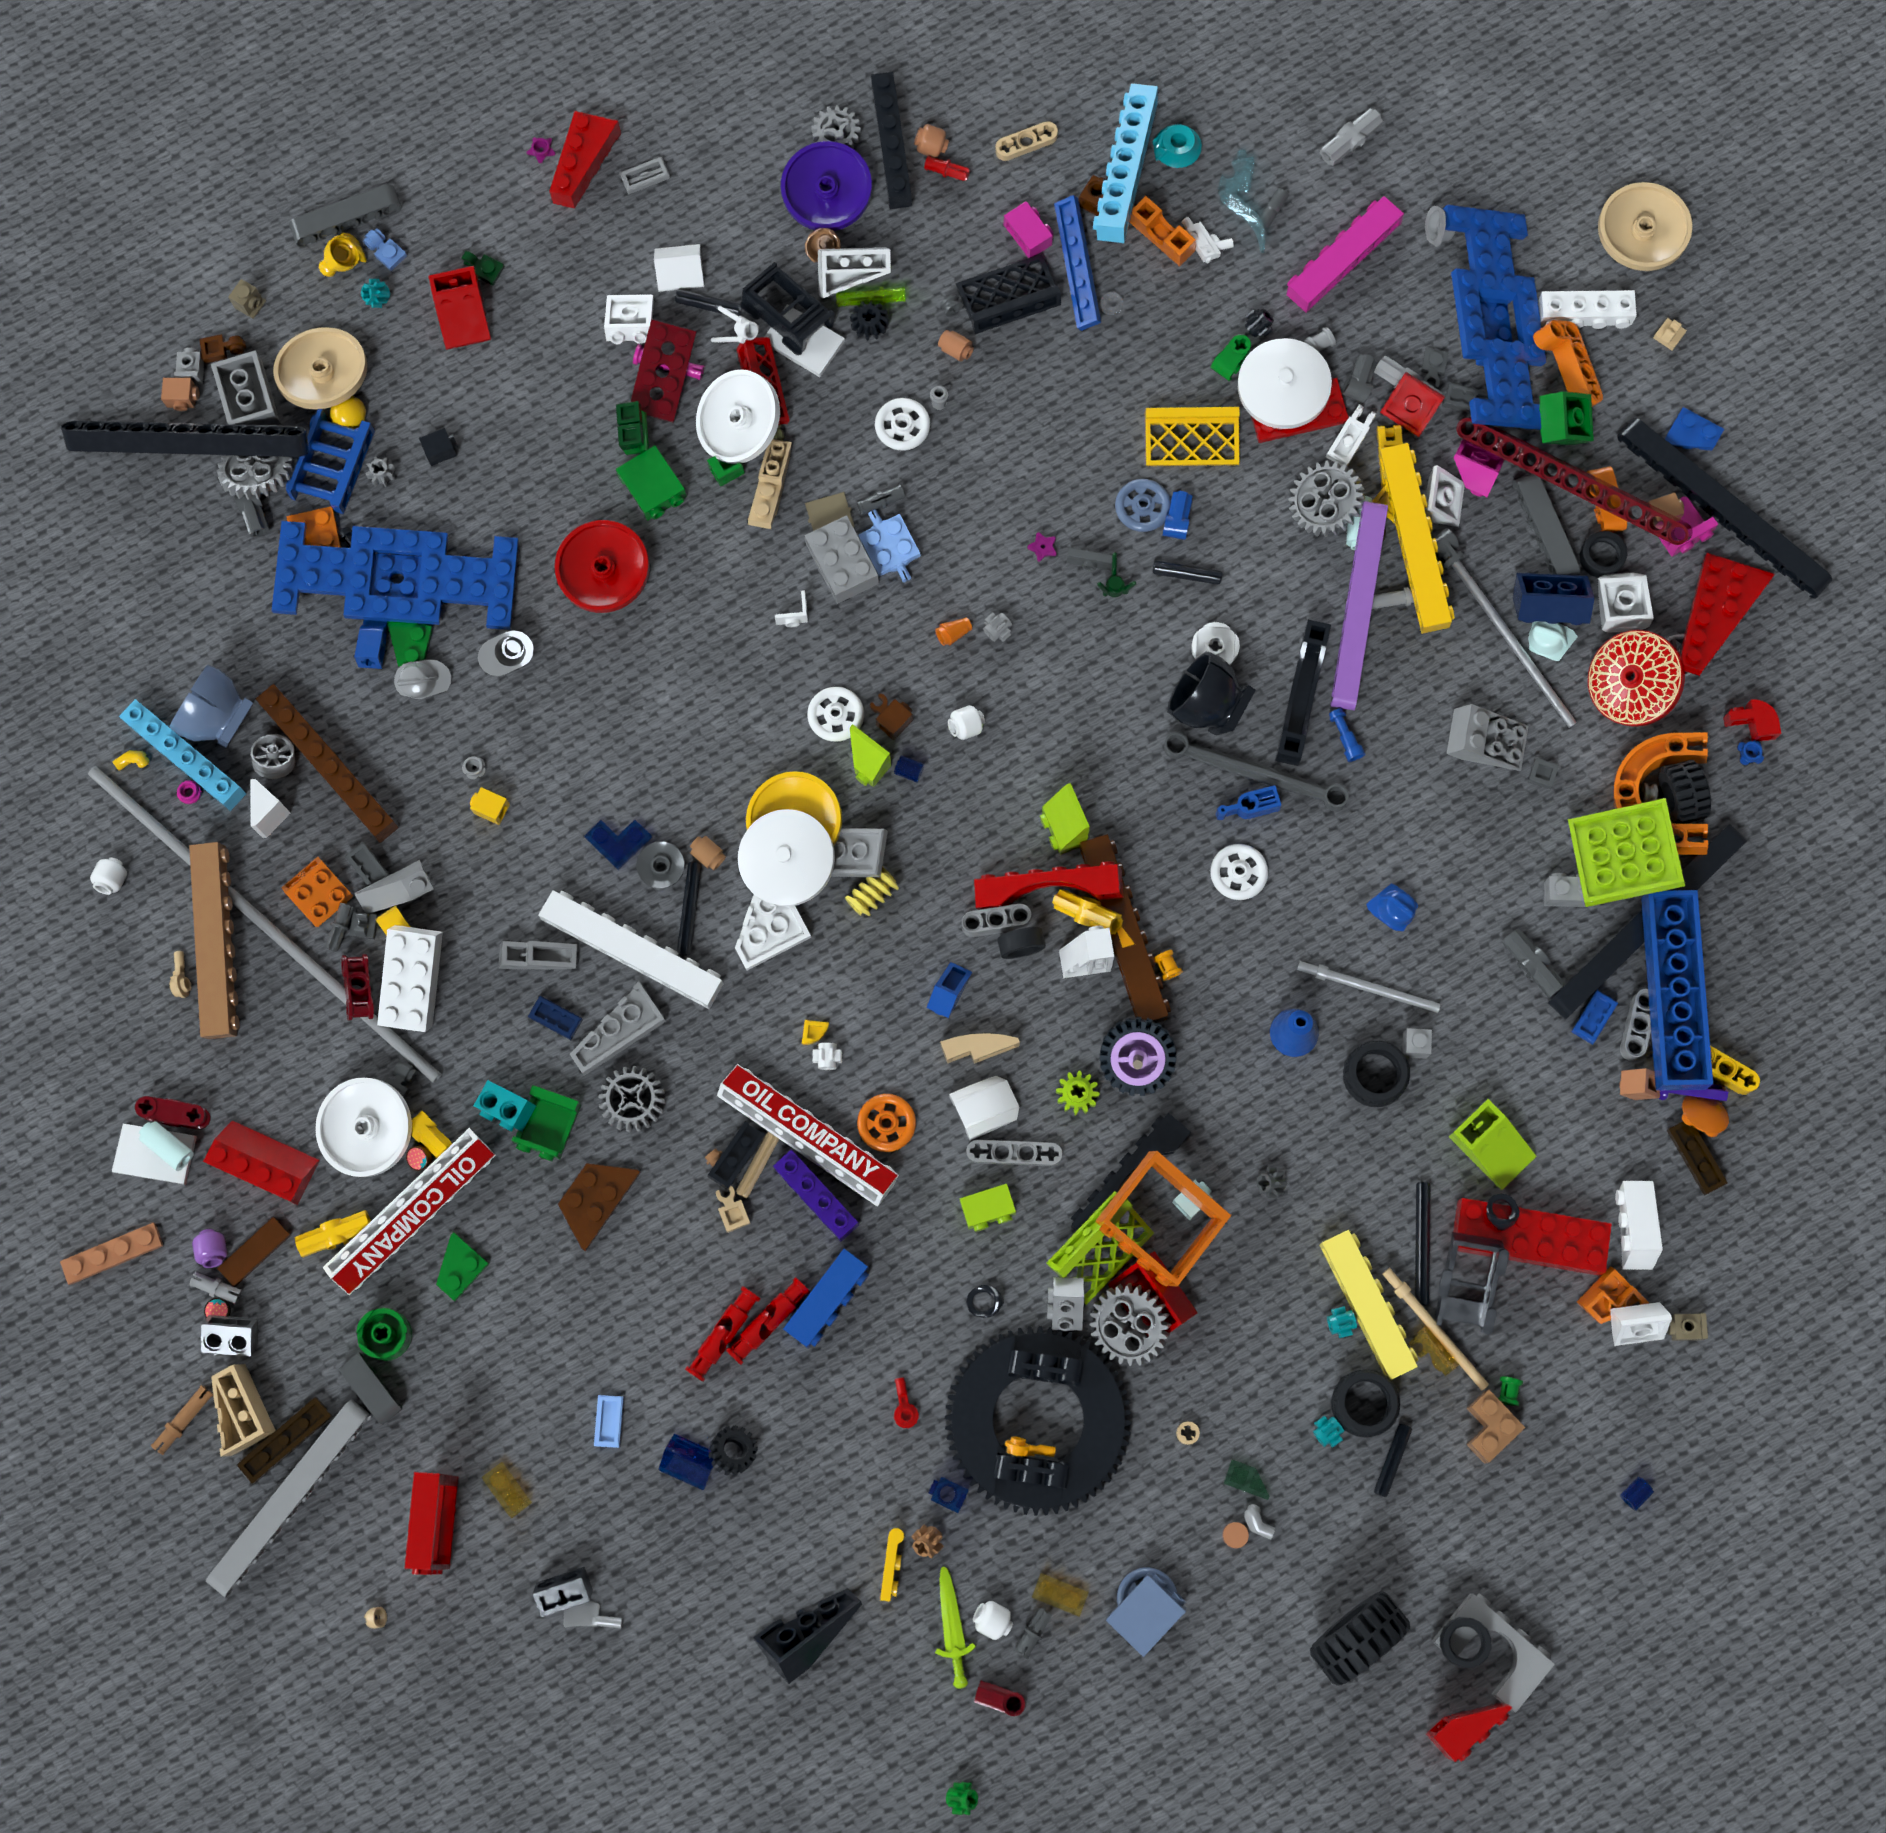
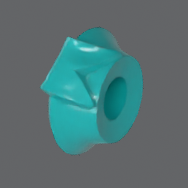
[1152,124,1202,168]

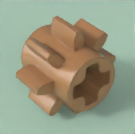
[911,1524,944,1559]

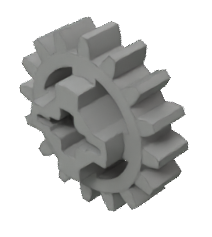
[811,105,861,149]

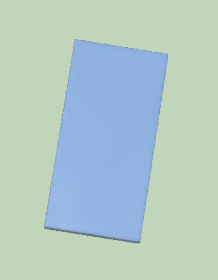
[594,1395,624,1448]

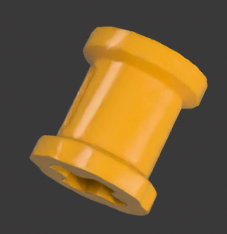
[1154,950,1183,981]

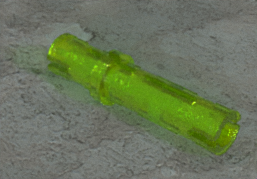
[836,287,906,307]

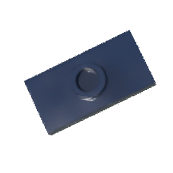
[528,996,583,1041]

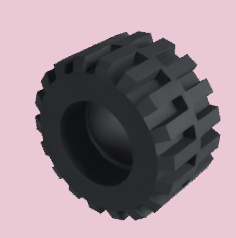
[1658,760,1711,824]

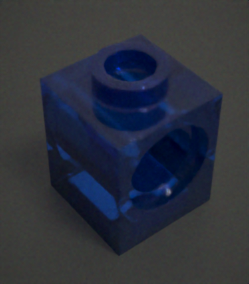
[928,1477,969,1513]

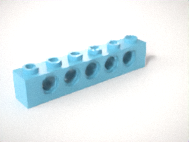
[119,699,247,811]

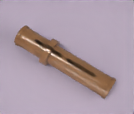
[151,1385,213,1455]

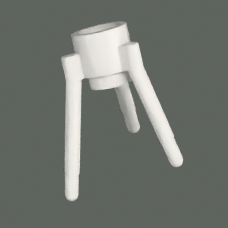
[711,306,759,344]

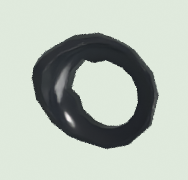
[1486,1193,1520,1231]
[966,1285,1004,1318]

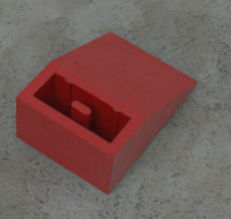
[428,266,491,350]
[1426,1702,1512,1762]

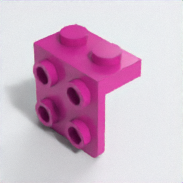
[1658,496,1718,557]

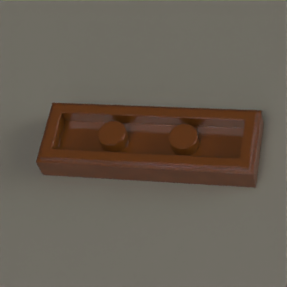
[217,1217,291,1287]

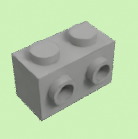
[1544,873,1595,907]
[1047,1277,1084,1331]

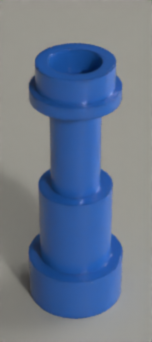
[1329,708,1366,762]

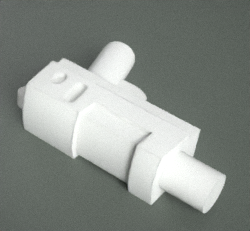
[1182,217,1234,263]

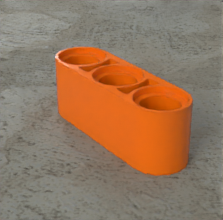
[1586,466,1627,533]

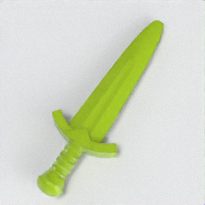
[935,1567,976,1689]

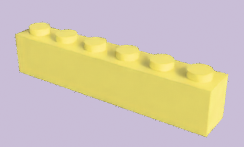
[1320,1230,1418,1380]

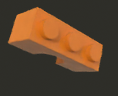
[1130,196,1196,266]

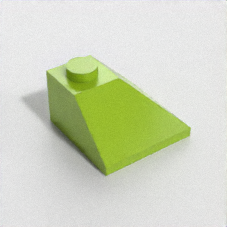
[850,724,891,787]

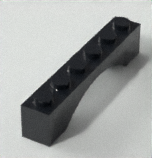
[871,71,912,209]
[1275,619,1331,766]
[1071,1113,1191,1231]

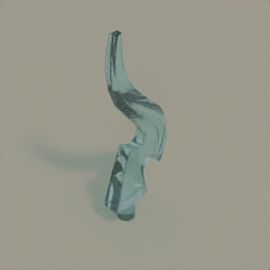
[1218,149,1266,253]

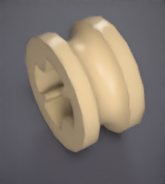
[1176,1421,1200,1445]

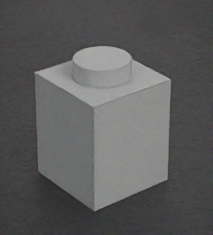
[1403,1028,1432,1059]

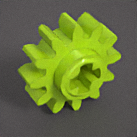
[1056,1071,1100,1115]

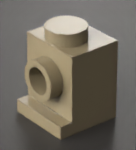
[228,279,266,319]
[1667,1313,1708,1341]

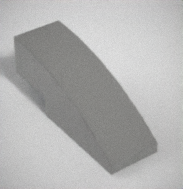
[499,941,577,969]

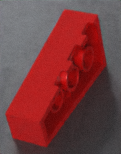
[549,111,621,209]

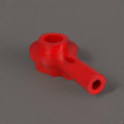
[894,1377,919,1429]

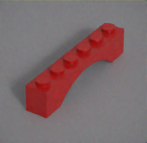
[974,861,1124,910]

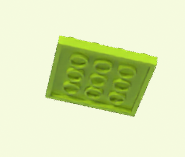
[1568,798,1685,907]

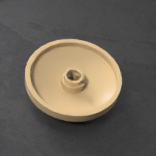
[1598,182,1692,271]
[273,327,367,409]

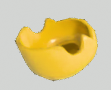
[330,396,366,429]

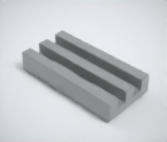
[619,157,670,195]

